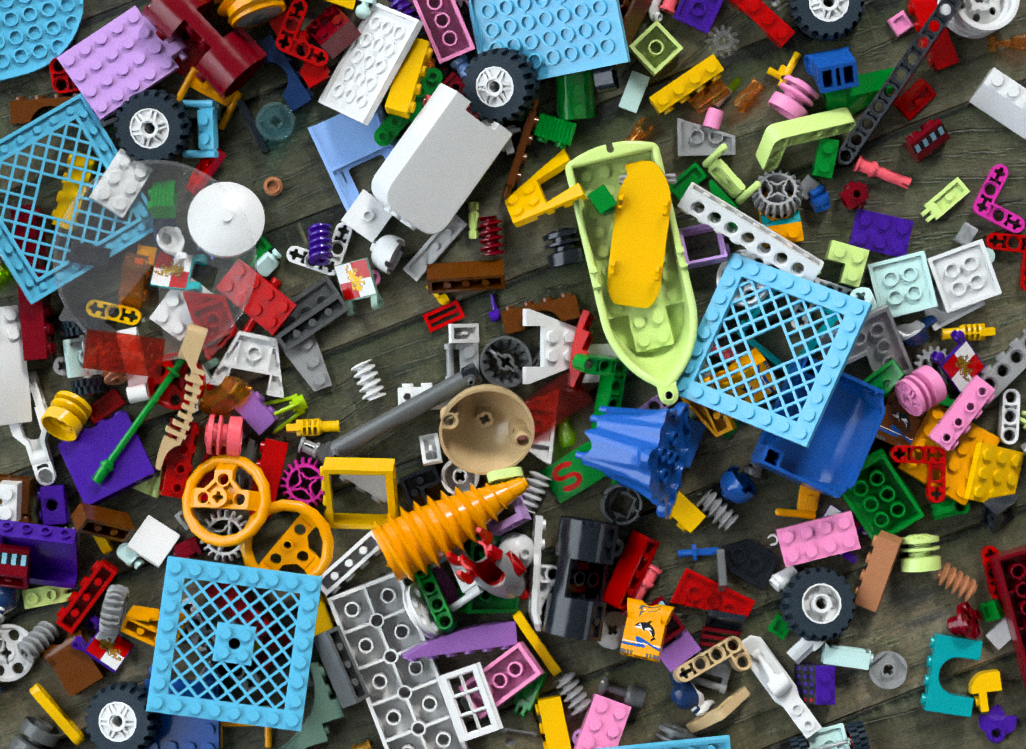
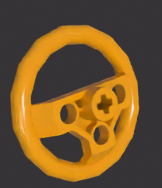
[182,454,271,548]
[240,499,334,576]

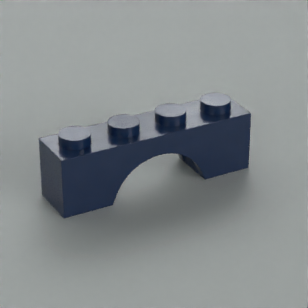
[257,34,313,113]

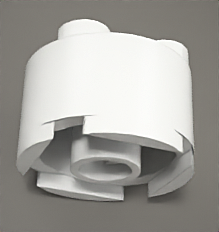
[441,460,480,495]

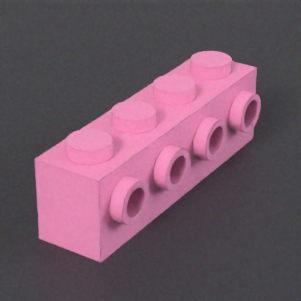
[927,375,996,451]

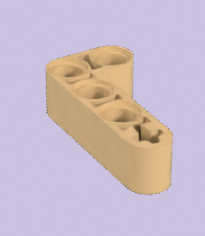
[673,636,752,683]

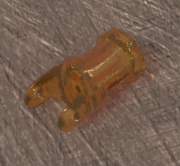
[733,78,765,112]
[622,116,654,141]

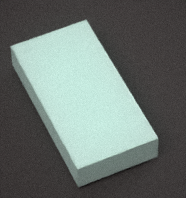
[618,71,650,114]

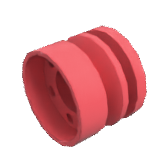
[205,414,244,457]

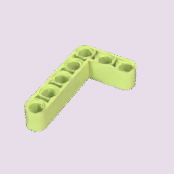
[755,107,856,172]

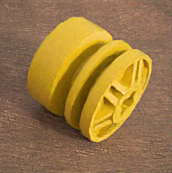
[40,391,92,441]

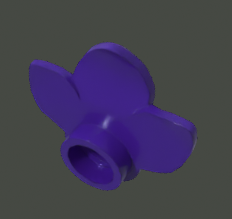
[978,704,1017,743]

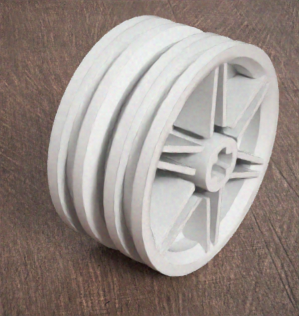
[937,0,1020,39]

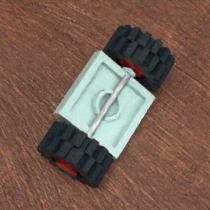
[62,317,107,396]
[788,720,870,749]

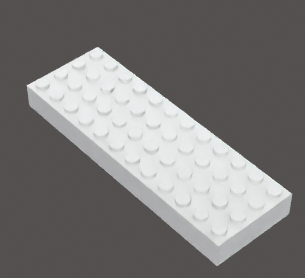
[327,572,469,749]

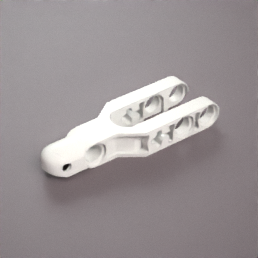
[9,371,57,486]

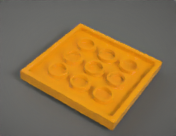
[896,404,1001,506]

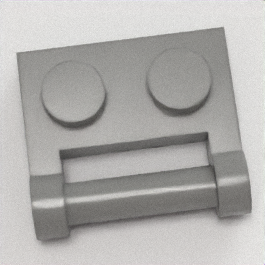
[444,343,479,379]
[690,651,732,694]

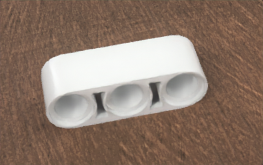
[998,389,1020,445]

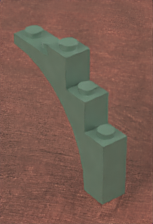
[277,660,346,749]

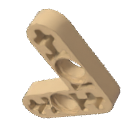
[686,686,750,734]

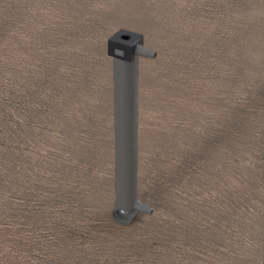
[315,362,483,465]

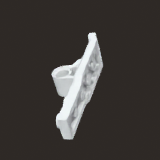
[528,515,557,631]
[742,635,822,739]

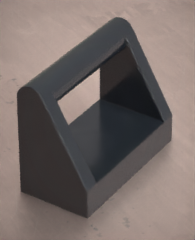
[981,494,1018,534]

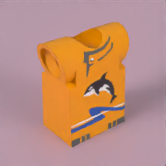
[711,347,781,404]
[620,598,675,663]

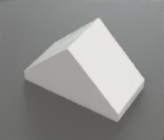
[448,323,479,343]
[419,433,443,466]

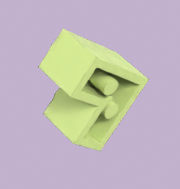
[825,240,870,288]

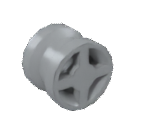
[53,356,67,376]

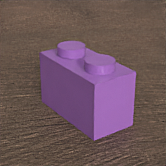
[234,390,279,435]
[660,629,701,672]

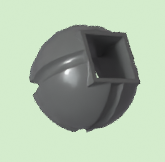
[600,483,644,526]

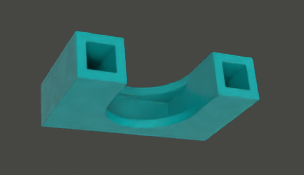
[920,632,983,717]

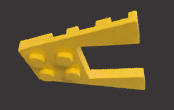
[504,149,587,228]

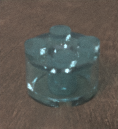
[256,102,297,143]

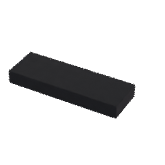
[237,98,271,154]

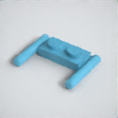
[182,100,219,158]

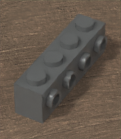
[314,625,370,708]

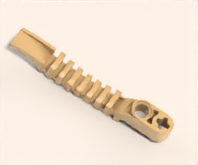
[155,323,208,470]

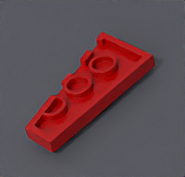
[669,568,755,618]

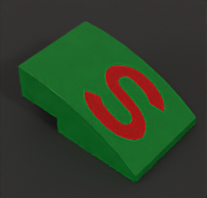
[540,441,606,503]

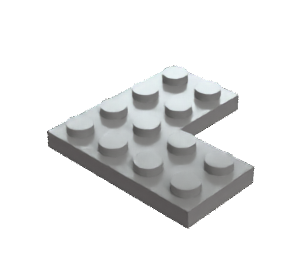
[819,304,914,375]

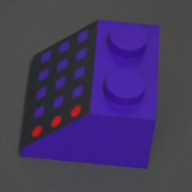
[794,663,835,705]

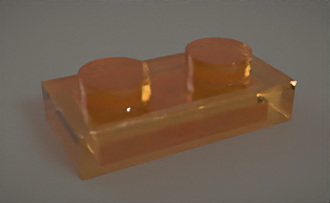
[688,79,730,115]

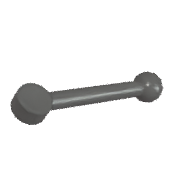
[500,725,540,738]

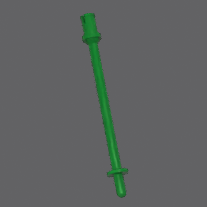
[91,358,186,485]

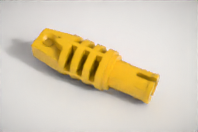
[941,323,996,341]
[286,418,340,436]

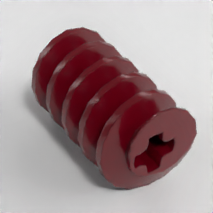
[478,216,504,256]

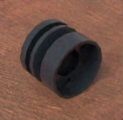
[542,227,586,269]

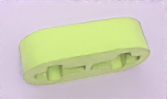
[487,467,524,485]

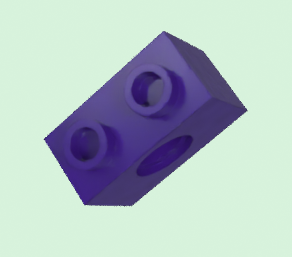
[37,484,70,525]

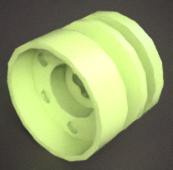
[899,533,942,572]

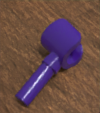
[488,294,501,322]

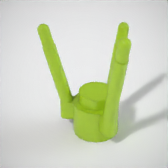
[265,393,308,434]

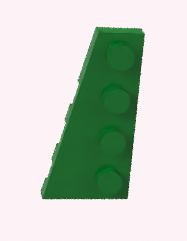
[864,359,906,400]

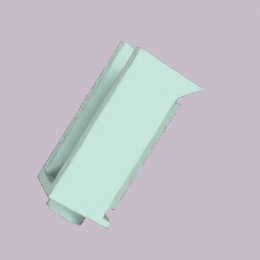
[821,642,874,670]

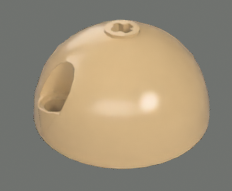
[439,384,535,475]

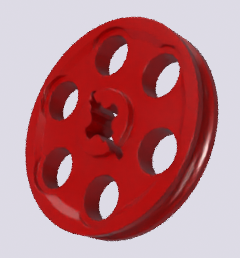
[147,352,206,410]

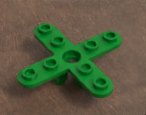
[374,68,443,147]

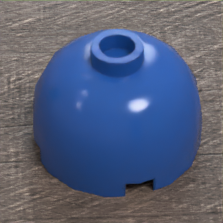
[720,465,757,504]

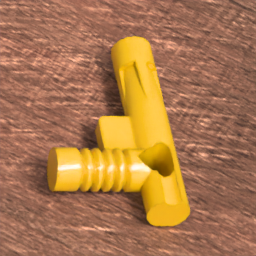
[766,51,801,87]

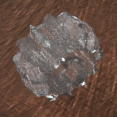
[706,25,739,58]

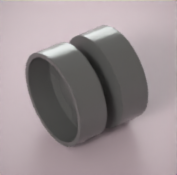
[9,716,61,749]

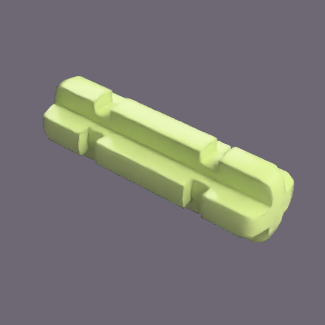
[468,201,479,239]

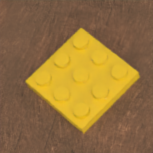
[964,442,1025,503]

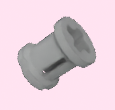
[297,436,321,459]

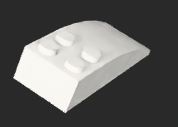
[0,305,32,426]

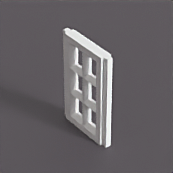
[437,662,504,743]

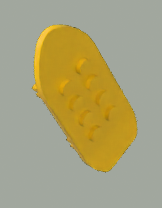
[607,160,671,308]

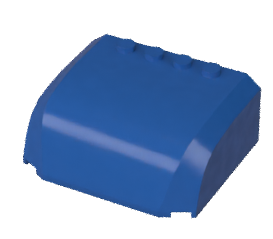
[751,356,886,498]

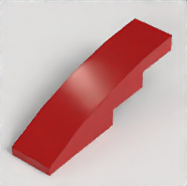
[570,309,594,392]

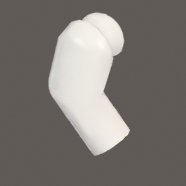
[648,0,663,22]

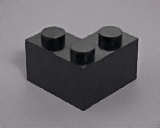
[399,464,442,511]

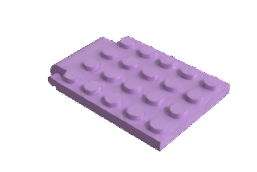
[57,5,189,121]

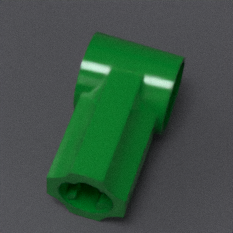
[930,499,970,521]

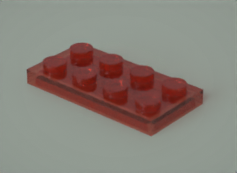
[83,329,166,378]
[524,370,593,440]

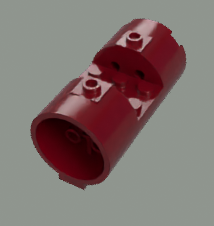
[142,0,268,99]

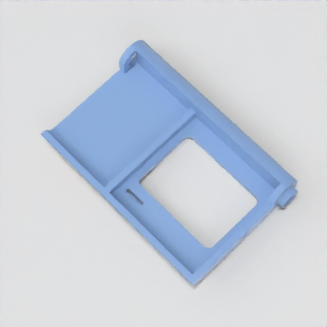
[308,103,398,217]

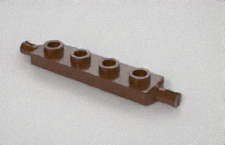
[502,98,540,198]

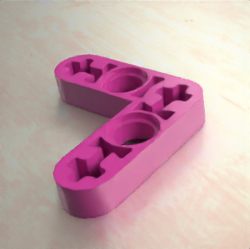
[972,164,1025,233]

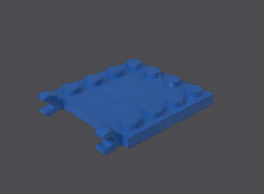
[145,666,221,749]

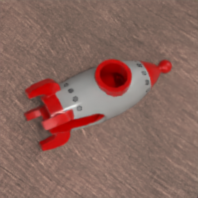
[446,527,530,600]

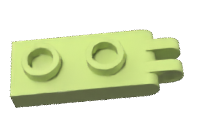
[920,177,970,222]
[22,585,73,609]

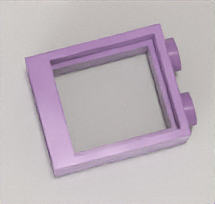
[678,224,730,269]
[480,485,531,536]

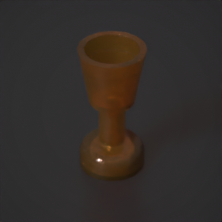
[988,33,1026,54]

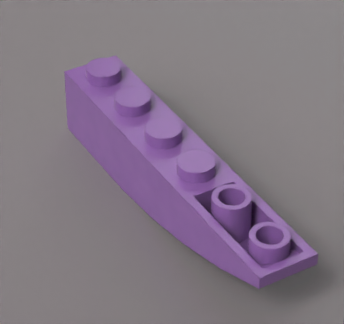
[401,620,517,662]

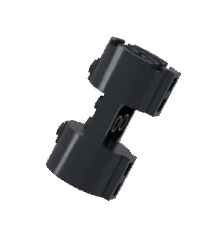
[542,516,619,641]

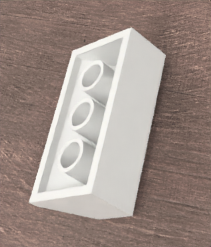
[969,68,1026,140]

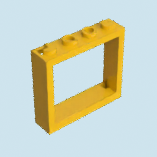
[320,457,399,530]

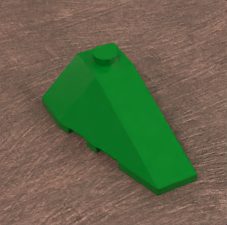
[822,67,895,115]

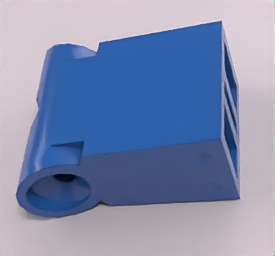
[803,46,859,94]

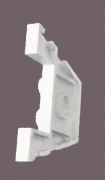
[523,309,577,384]
[209,331,284,398]

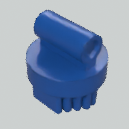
[808,184,831,213]

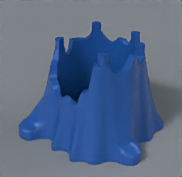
[575,402,691,519]

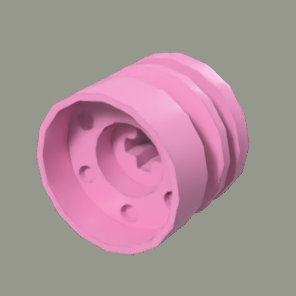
[768,74,819,120]
[895,365,947,416]

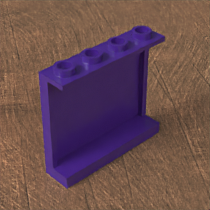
[57,410,159,506]
[0,519,79,589]

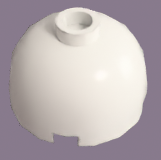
[370,235,405,274]
[498,532,534,568]

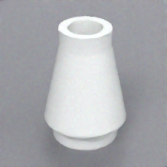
[769,566,798,592]

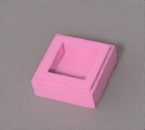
[887,10,914,37]

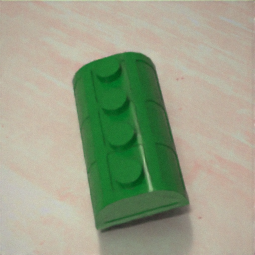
[555,69,596,120]

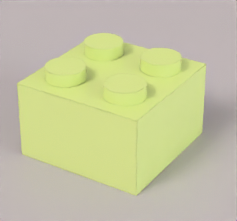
[628,20,683,77]

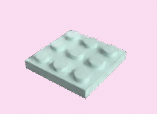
[868,251,938,318]

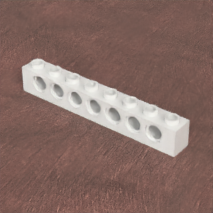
[677,182,824,282]

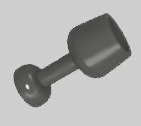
[597,676,647,709]

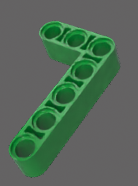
[572,353,627,445]
[415,564,457,633]

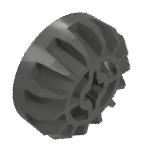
[480,336,532,388]

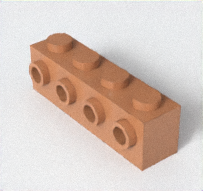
[854,530,903,612]

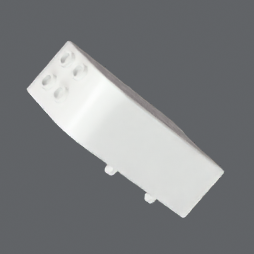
[371,83,513,234]

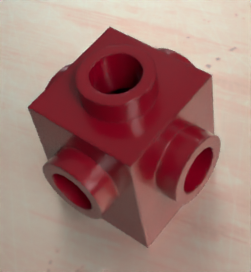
[838,181,870,211]

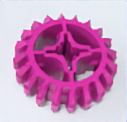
[280,457,332,507]

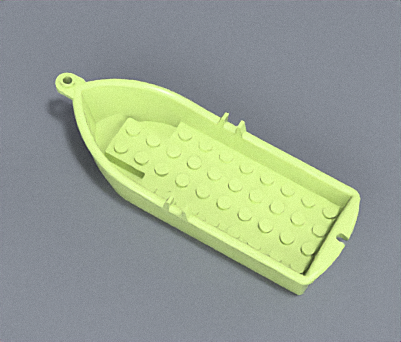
[565,141,698,405]

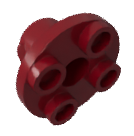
[947,601,982,640]

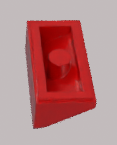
[893,78,937,121]

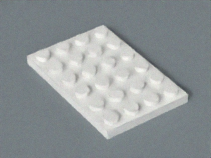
[318,3,424,126]

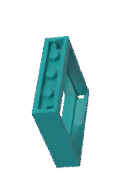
[737,289,838,371]

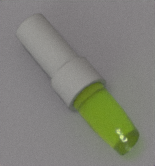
[713,78,741,108]

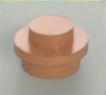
[263,177,283,196]

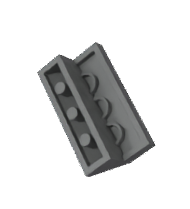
[275,275,350,352]

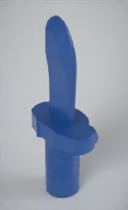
[678,544,720,561]

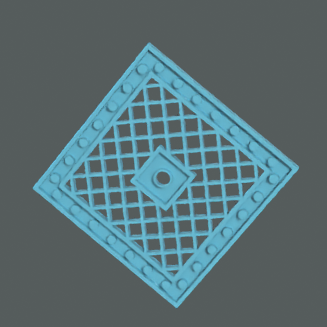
[146,556,323,732]

